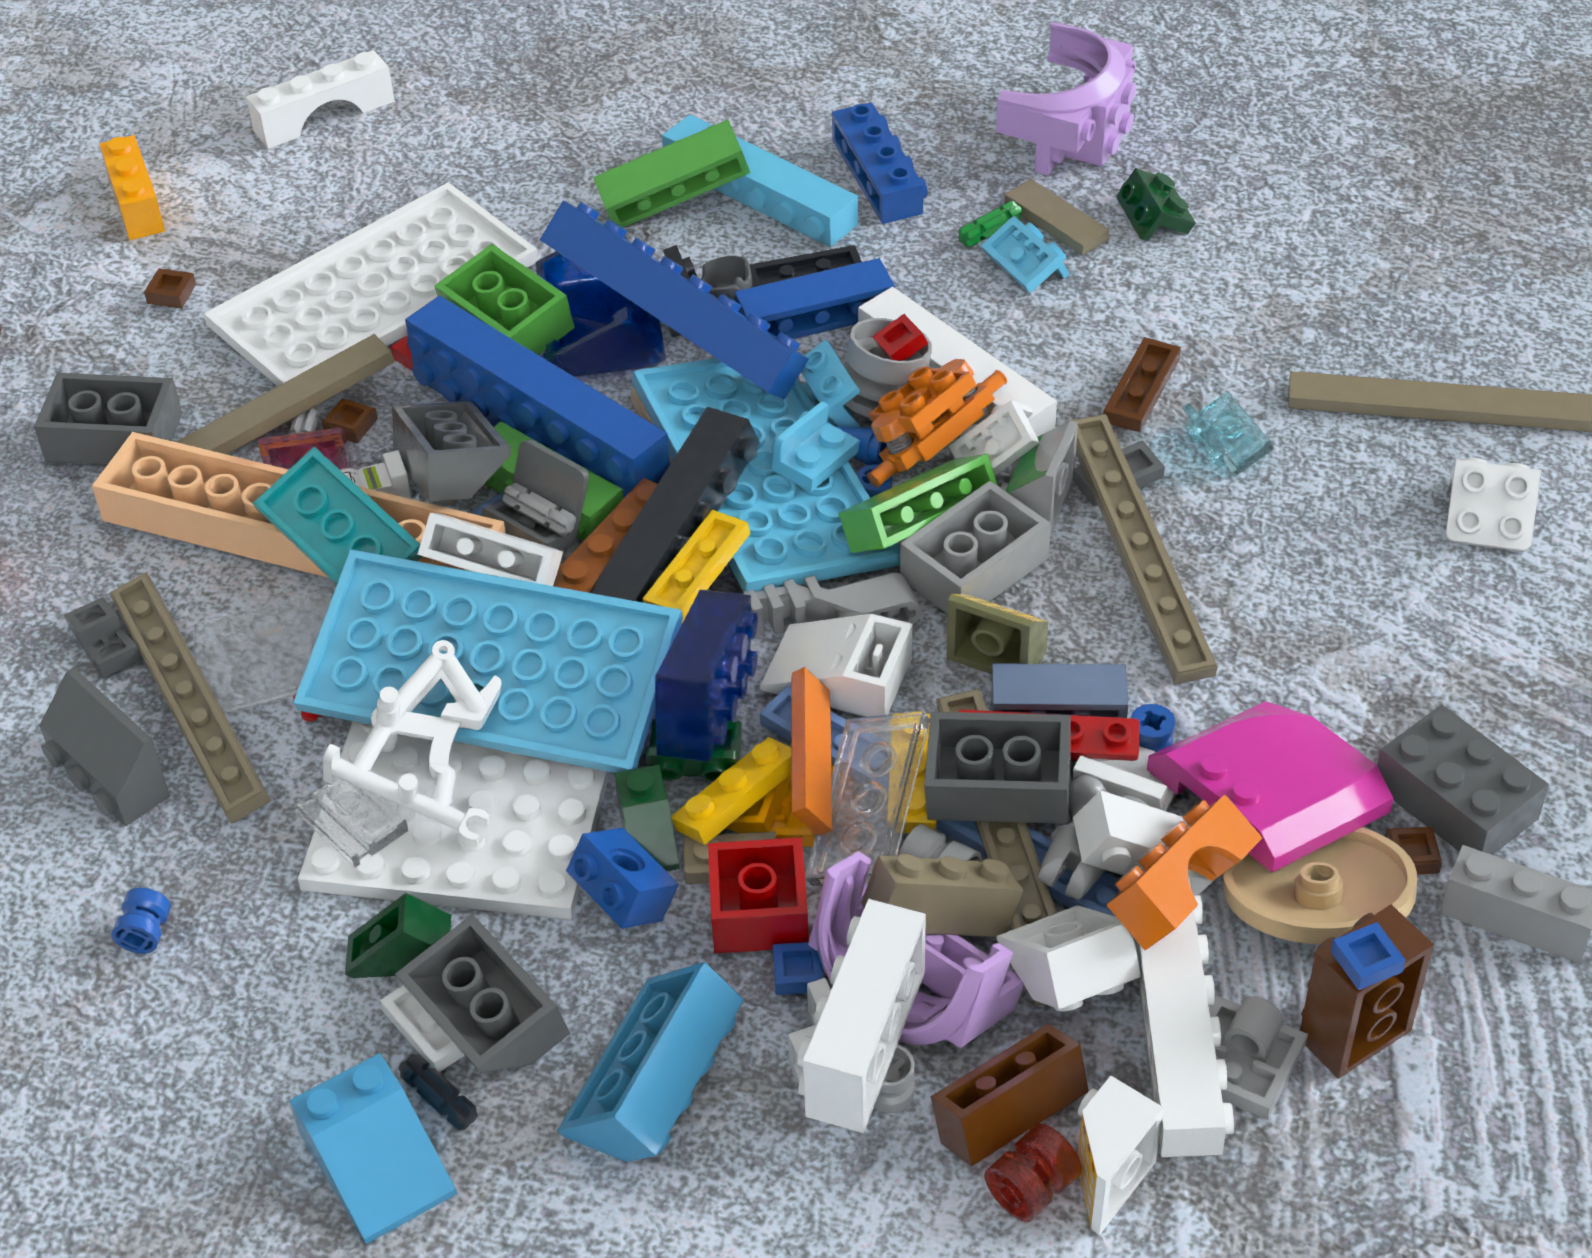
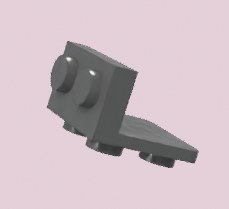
[481,439,589,550]

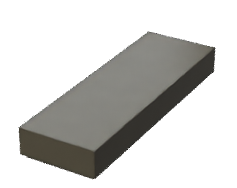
[1004,179,1109,256]

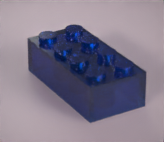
[655,589,758,762]

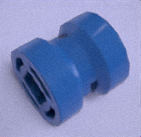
[111,887,172,954]

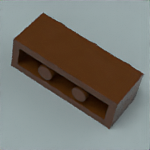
[930,1023,1089,1167]

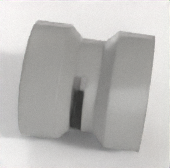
[873,1044,915,1113]

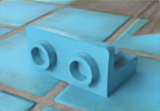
[981,216,1070,293]
[771,401,860,492]

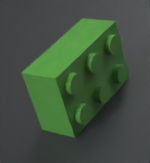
[434,244,575,355]

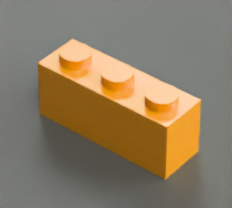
[99,135,165,241]

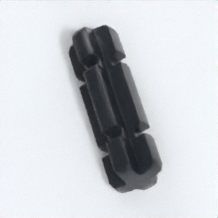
[398,1053,478,1130]

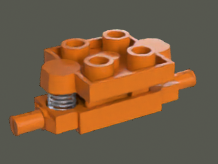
[867,359,1007,487]

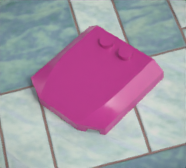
[1147,701,1394,873]

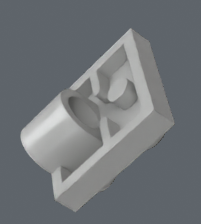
[1209,995,1308,1120]

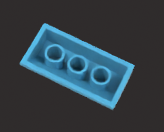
[557,962,744,1162]

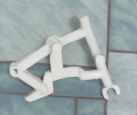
[323,640,502,847]

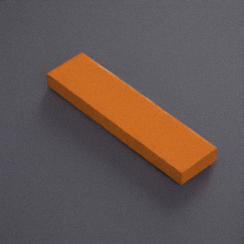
[791,667,833,836]

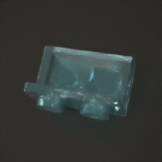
[1182,391,1274,477]

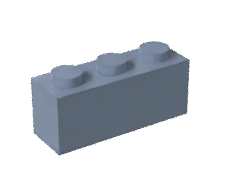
[991,663,1129,718]

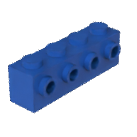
[832,102,928,224]

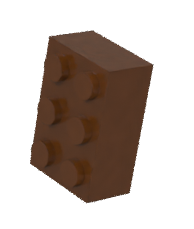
[1300,904,1434,1079]

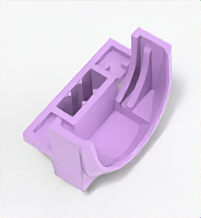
[996,22,1136,176]

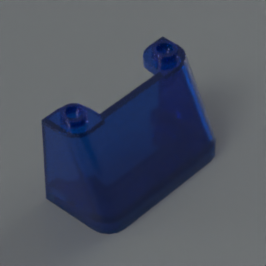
[535,237,666,377]

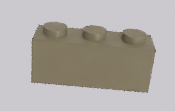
[861,854,1023,937]

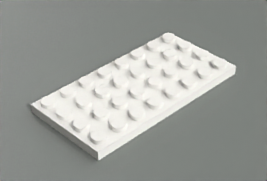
[204,182,539,386]

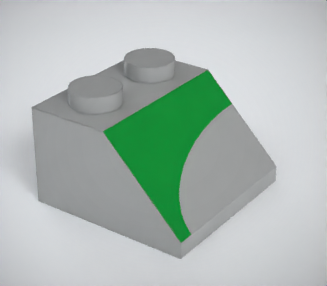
[1001,421,1078,534]

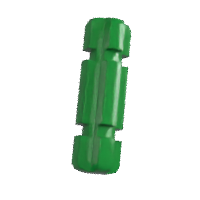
[958,201,1022,247]

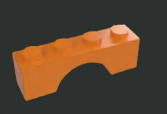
[1106,794,1262,951]

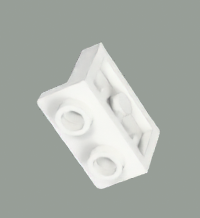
[949,400,1040,475]

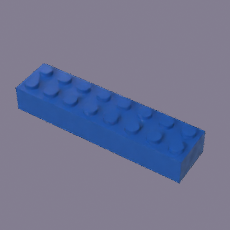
[405,295,670,498]

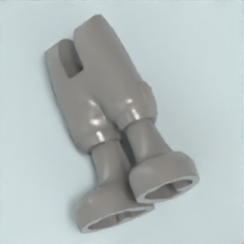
[1038,775,1144,900]

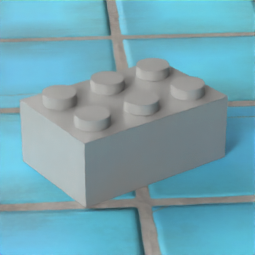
[900,481,1051,614]

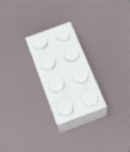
[797,899,926,1133]

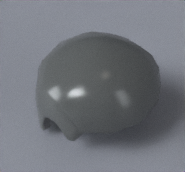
[697,255,753,301]

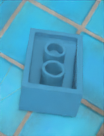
[289,1053,457,1244]

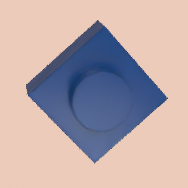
[1330,922,1406,990]
[773,942,823,995]

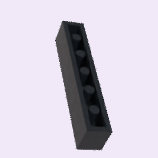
[589,406,760,603]

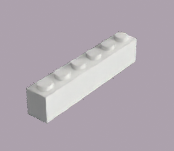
[858,287,1057,437]
[1133,876,1234,1157]

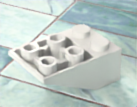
[760,614,913,722]

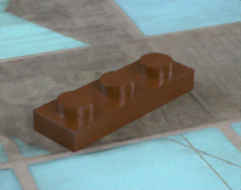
[1103,337,1181,432]

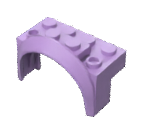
[808,851,1024,1048]

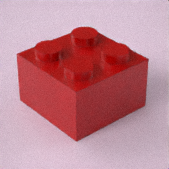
[708,837,809,954]

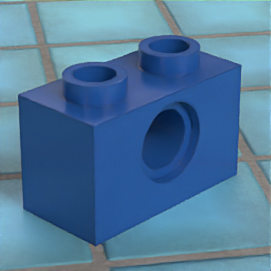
[566,828,679,929]

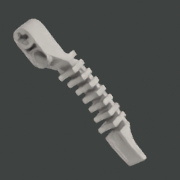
[667,573,922,672]

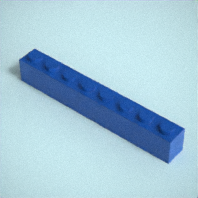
[540,200,809,399]

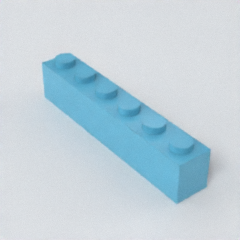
[662,114,858,247]

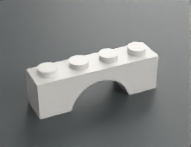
[246,50,395,149]

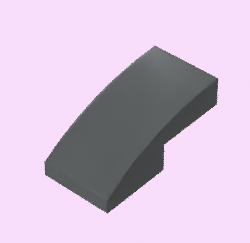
[64,597,143,678]

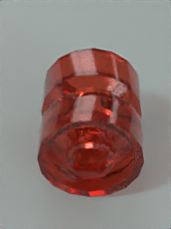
[984,1123,1082,1222]

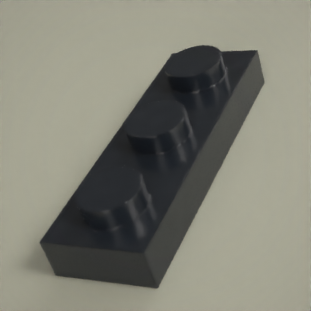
[750,245,862,287]

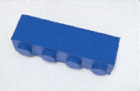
[735,258,895,339]

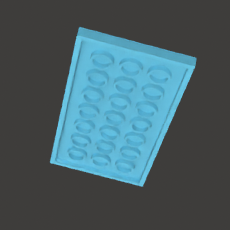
[632,358,900,592]
[293,549,683,773]

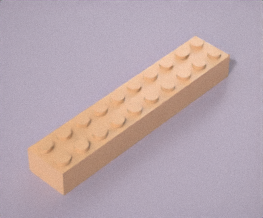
[92,432,506,578]

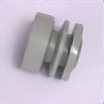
[844,318,932,418]

